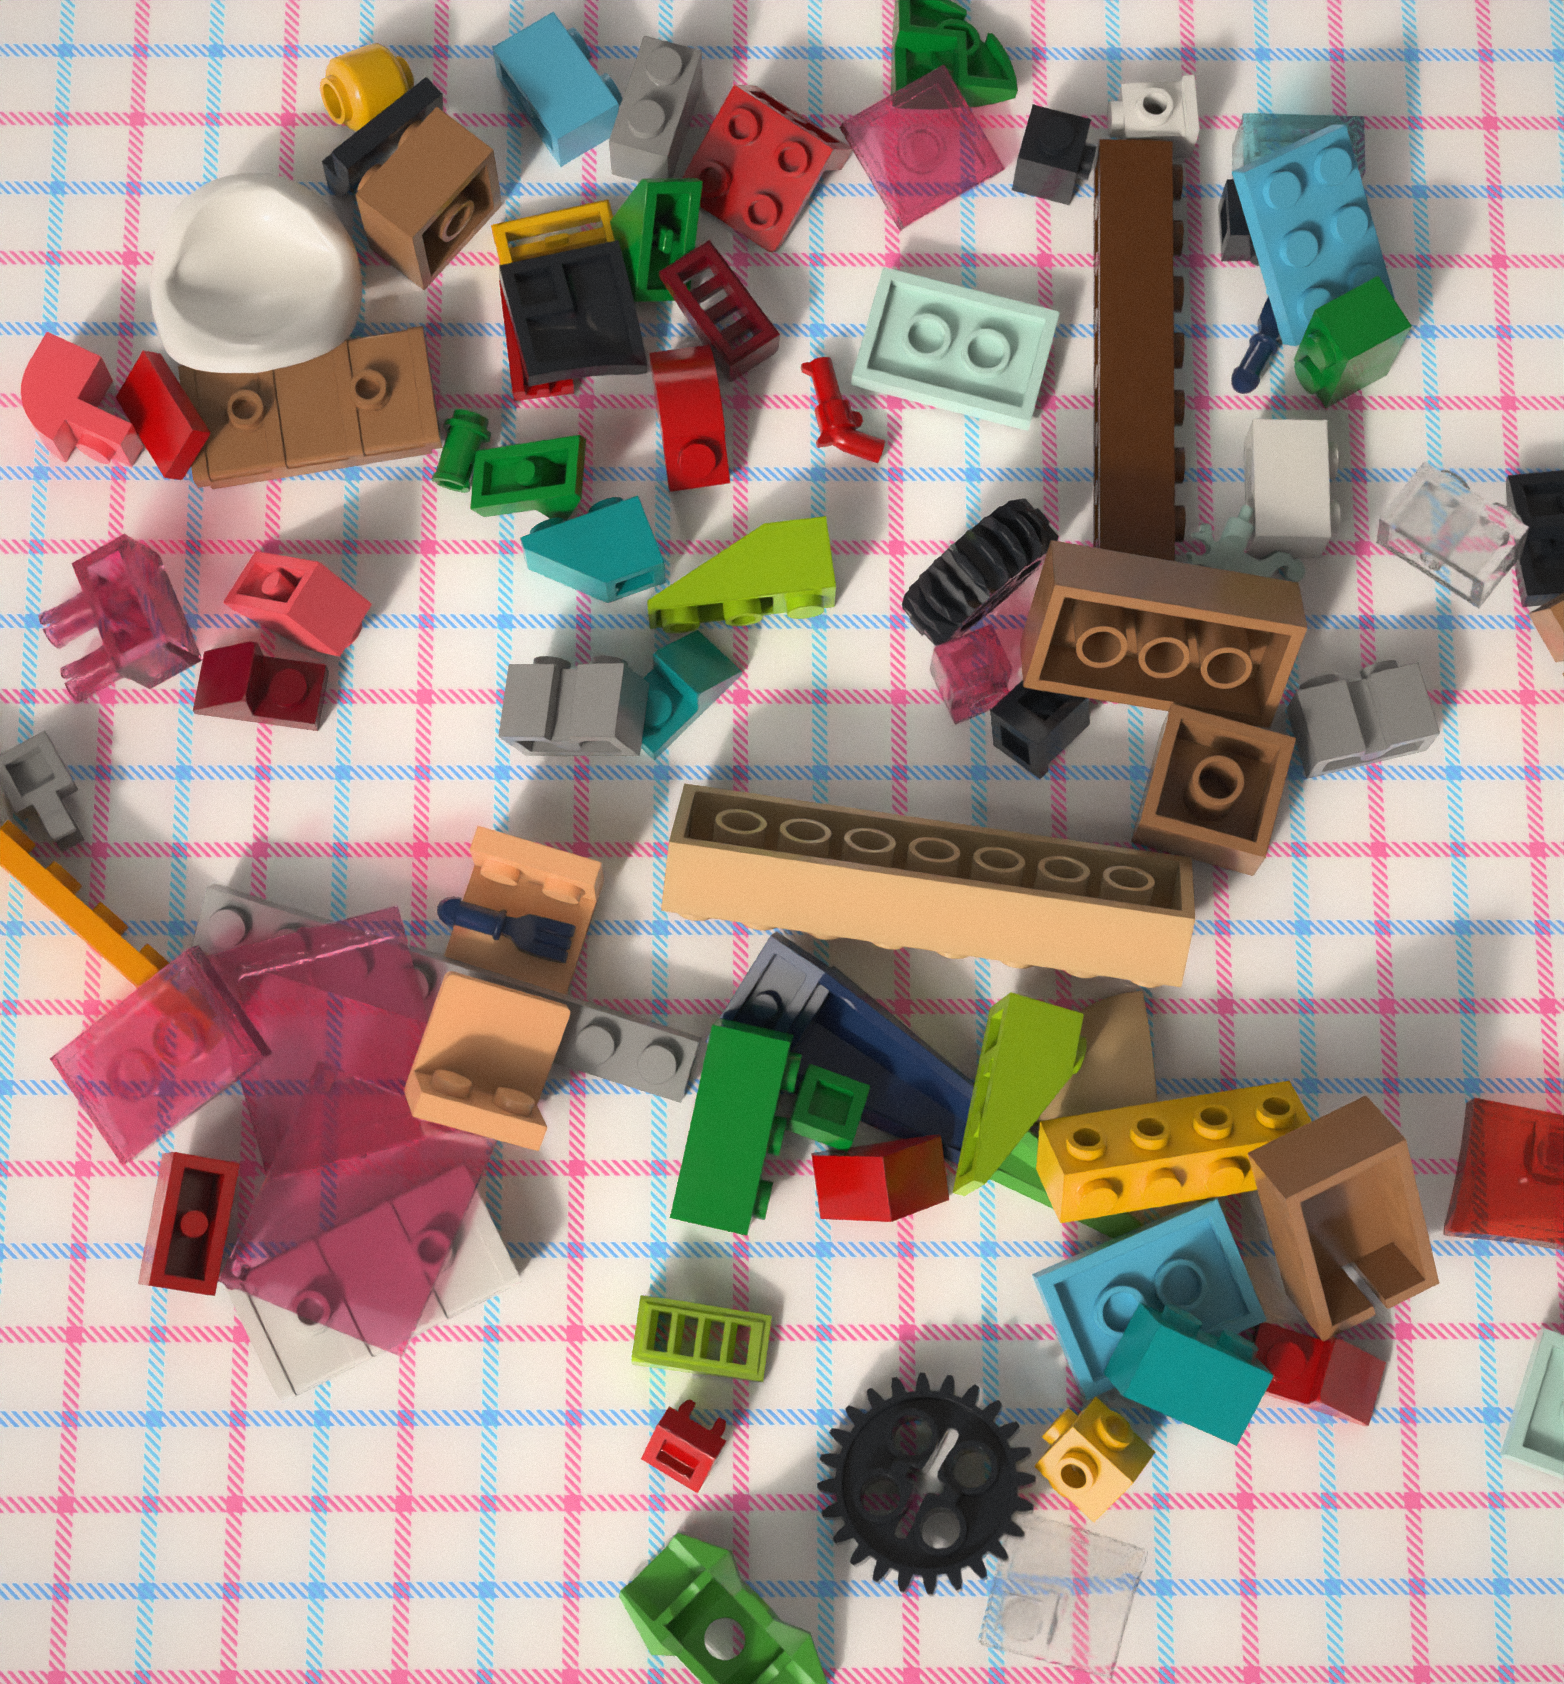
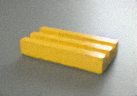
[491,199,615,265]

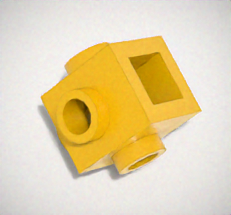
[1034,1397,1155,1522]

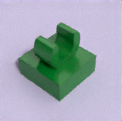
[786,1063,870,1152]

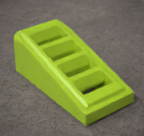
[631,1295,772,1383]

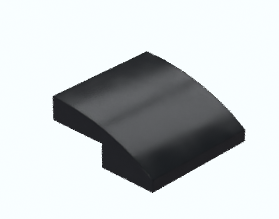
[322,77,443,196]
[1506,470,1564,607]

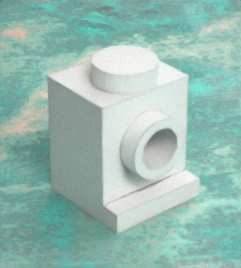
[1107,75,1200,158]

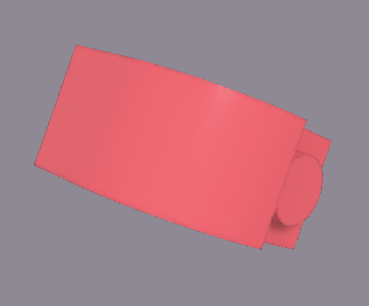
[21,332,143,467]

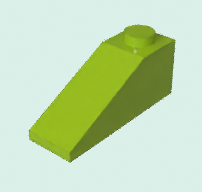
[953,992,1087,1197]

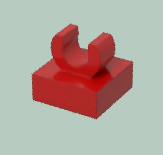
[641,1399,727,1494]

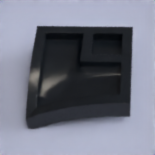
[499,240,648,386]

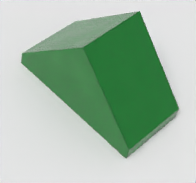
[610,178,703,302]

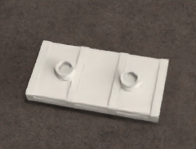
[223,1162,523,1403]

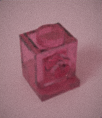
[929,624,1013,725]

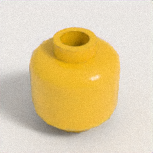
[320,43,414,132]

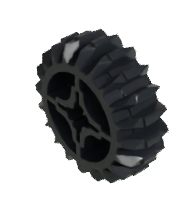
[901,498,1059,646]

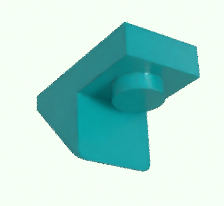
[641,630,742,761]

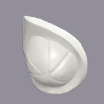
[150,172,362,373]

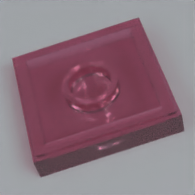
[839,64,1005,232]

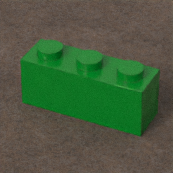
[670,1017,802,1236]

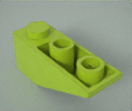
[647,516,836,634]

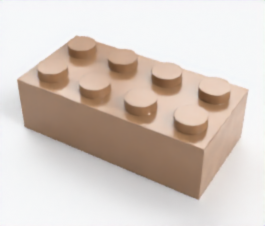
[1020,540,1308,728]

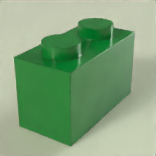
[1293,276,1412,409]

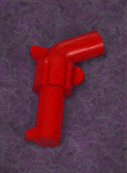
[800,357,886,464]

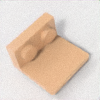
[444,825,604,995]
[403,971,570,1151]

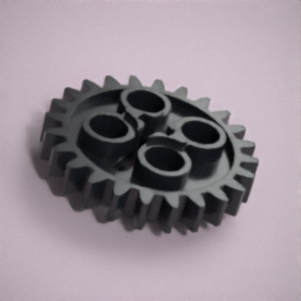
[817,1372,1036,1597]

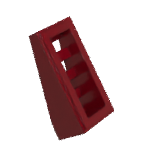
[659,240,780,382]

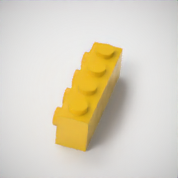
[1036,1080,1312,1223]

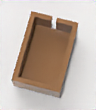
[1248,1095,1440,1341]

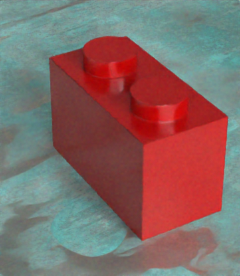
[138,1152,240,1296]

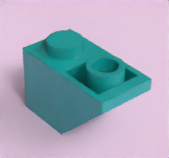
[520,496,666,603]

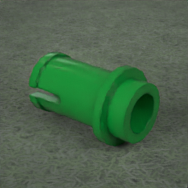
[432,409,492,493]

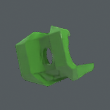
[619,1533,828,1684]

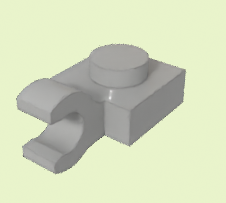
[0,730,85,852]

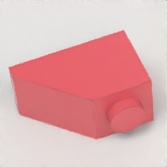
[223,551,372,657]

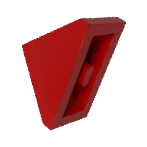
[811,1134,950,1222]

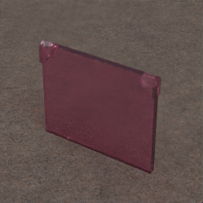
[218,1061,498,1358]

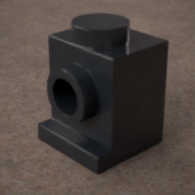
[990,680,1090,779]

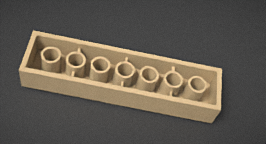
[661,783,1195,988]

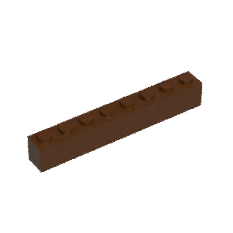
[1093,139,1186,561]

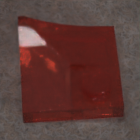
[1443,1097,1564,1251]

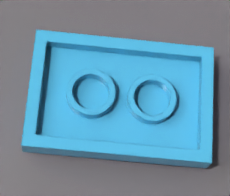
[1232,124,1395,346]
[1031,1197,1267,1400]

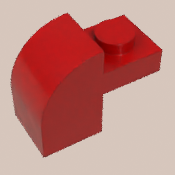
[649,344,731,492]

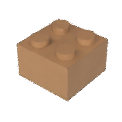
[355,107,503,291]
[1131,704,1296,876]

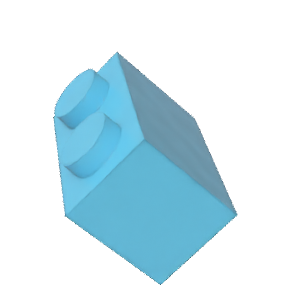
[492,12,623,167]

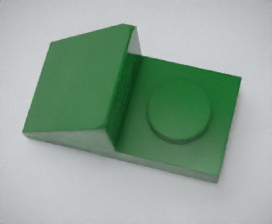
[470,435,586,521]

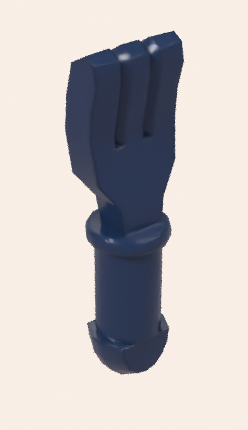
[1231,296,1281,394]
[437,896,576,963]

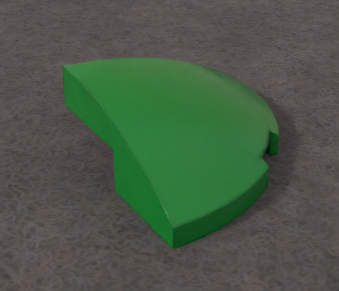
[891,0,1018,111]

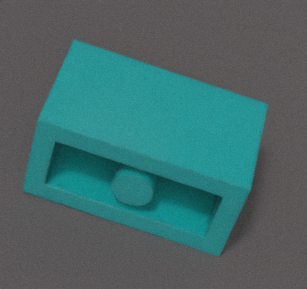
[1103,1303,1274,1446]

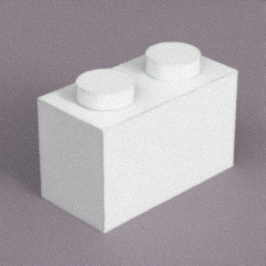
[1243,419,1340,558]

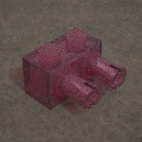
[38,533,203,703]

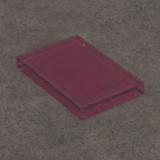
[49,945,273,1166]

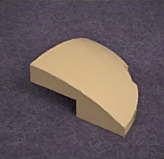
[1032,991,1158,1126]

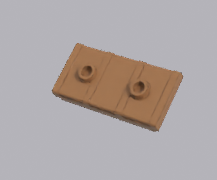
[178,326,443,490]

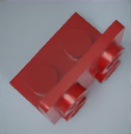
[682,84,853,252]

